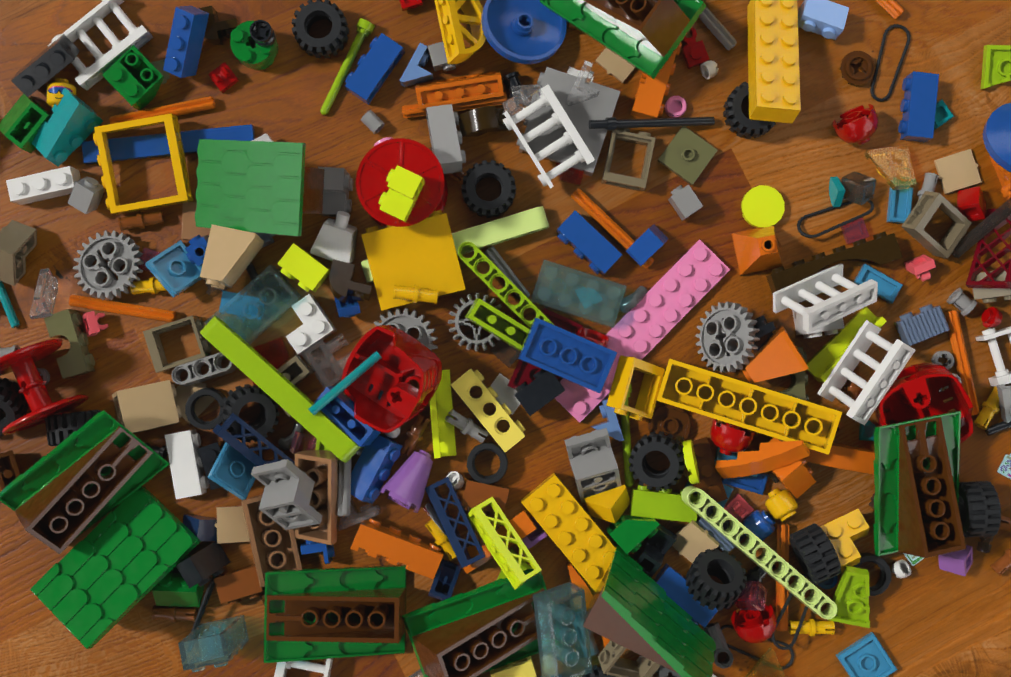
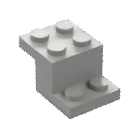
[564,428,622,504]
[251,459,322,530]

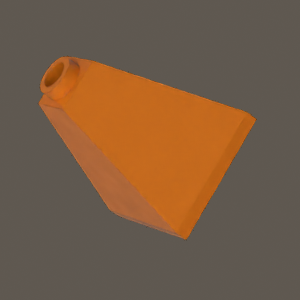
[732,225,782,275]
[742,326,809,383]

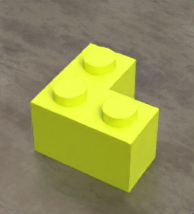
[378,165,425,223]
[277,243,330,292]

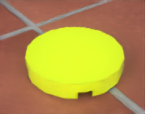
[741,185,785,228]
[682,440,700,484]

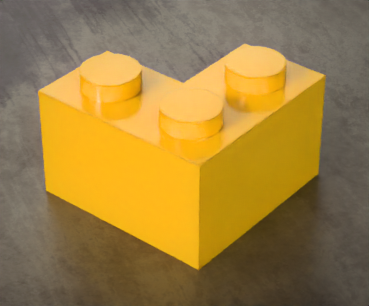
[820,509,870,572]

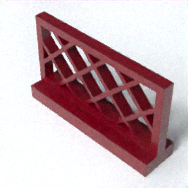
[966,208,1011,288]

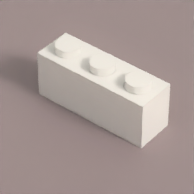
[6,166,81,205]
[165,429,209,499]

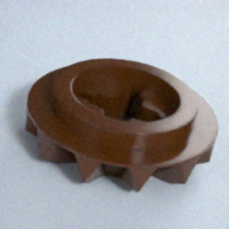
[840,51,875,86]

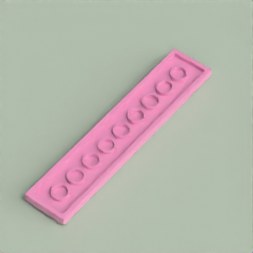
[555,239,730,423]

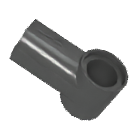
[701,622,734,669]

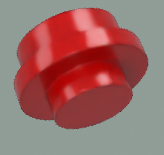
[981,307,1002,328]

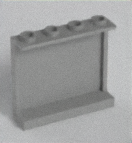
[516,67,621,177]

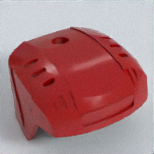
[341,325,442,433]
[874,363,973,444]

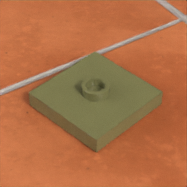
[657,126,718,186]

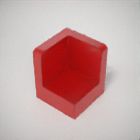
[957,186,986,222]

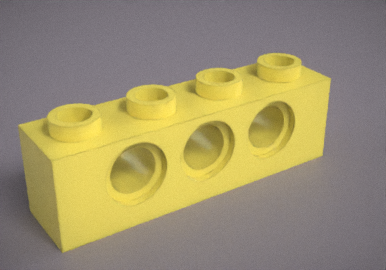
[451,369,526,452]

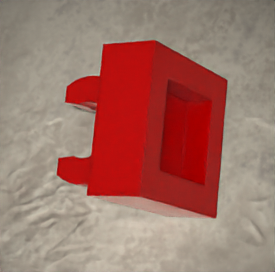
[208,62,240,93]

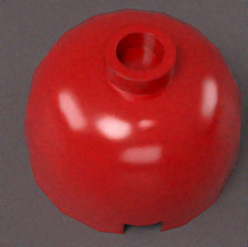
[832,104,878,145]
[710,418,756,456]
[731,601,777,643]

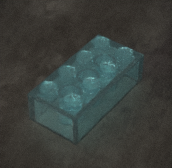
[531,260,627,328]
[204,265,303,345]
[533,582,592,677]
[178,615,249,672]

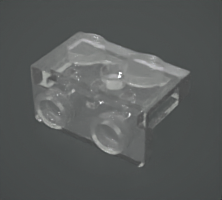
[29,268,58,319]

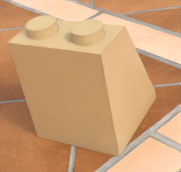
[200,225,264,290]
[112,380,181,433]

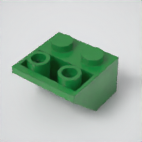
[102,45,164,111]
[0,93,52,154]
[606,514,660,554]
[152,555,205,607]

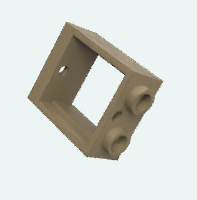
[601,128,656,191]
[901,191,972,259]
[143,315,212,373]
[598,640,661,677]

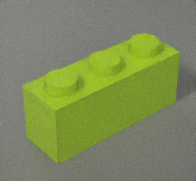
[465,298,530,351]
[629,485,698,523]

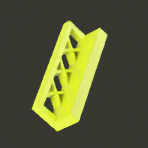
[807,306,887,382]
[430,369,457,458]
[467,496,542,590]

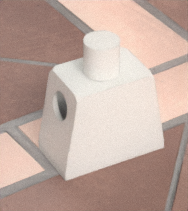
[310,211,357,263]

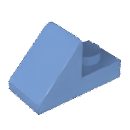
[399,43,434,87]
[591,398,624,441]

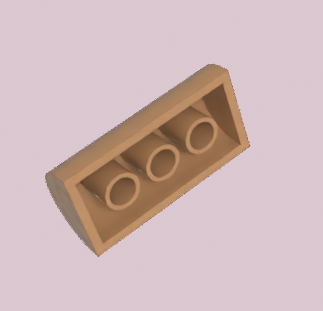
[295,450,338,545]
[241,494,302,587]

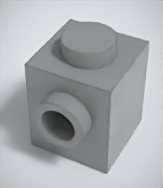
[428,42,459,71]
[68,176,105,214]
[668,185,703,221]

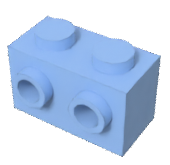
[798,0,849,40]

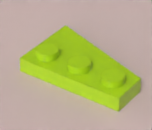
[981,45,1011,89]
[829,566,870,628]

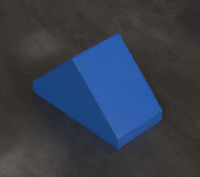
[626,224,669,266]

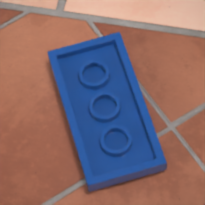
[518,318,617,393]

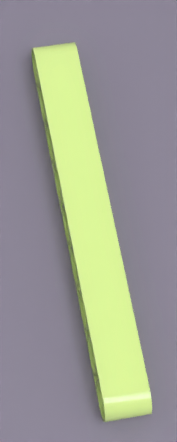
[361,206,550,283]
[681,486,837,620]

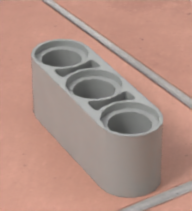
[171,352,237,386]

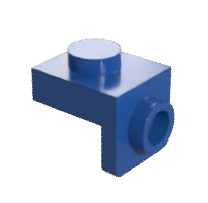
[334,296,361,318]
[300,540,335,564]

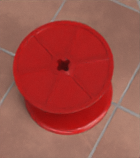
[356,138,448,228]
[0,339,89,435]

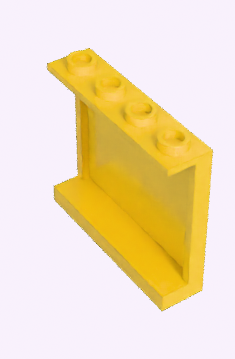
[361,210,466,311]

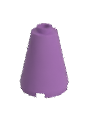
[380,450,433,513]

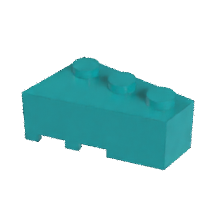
[32,88,103,167]

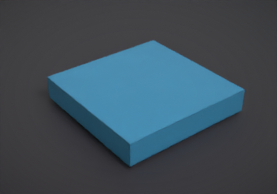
[145,240,202,298]
[207,442,256,500]
[836,632,897,677]

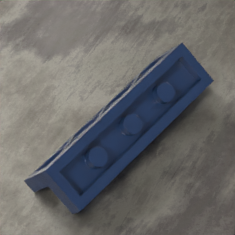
[212,413,295,466]
[425,477,486,568]

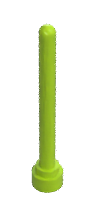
[320,18,375,115]
[621,384,634,487]

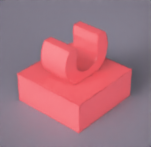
[904,255,936,282]
[81,311,108,337]
[724,493,754,522]

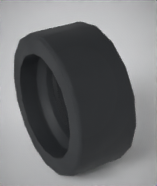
[185,388,226,430]
[467,442,508,484]
[852,553,891,596]

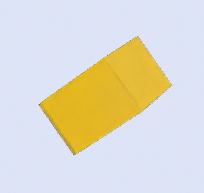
[584,485,631,524]

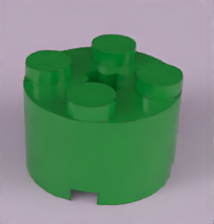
[230,21,279,70]

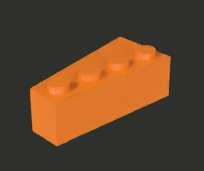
[630,42,682,119]
[350,517,444,579]

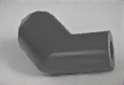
[619,286,648,313]
[278,423,304,451]

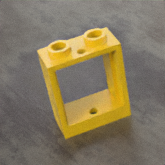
[606,355,665,421]

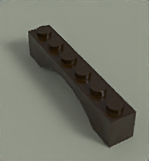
[766,231,903,295]

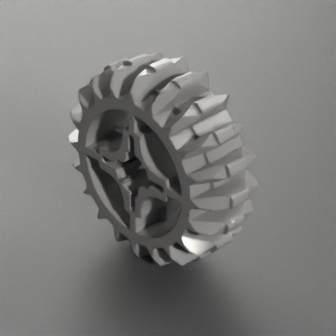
[448,293,505,351]

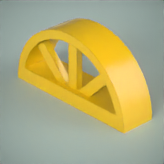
[434,0,486,64]

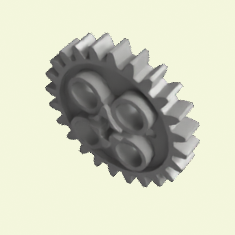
[73,230,144,300]
[695,302,760,373]
[370,308,438,350]

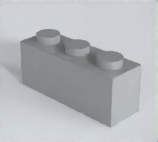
[426,104,466,174]

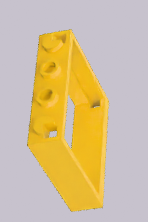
[93,113,193,214]

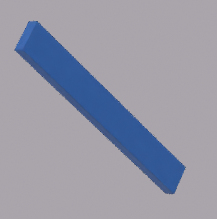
[82,124,255,164]

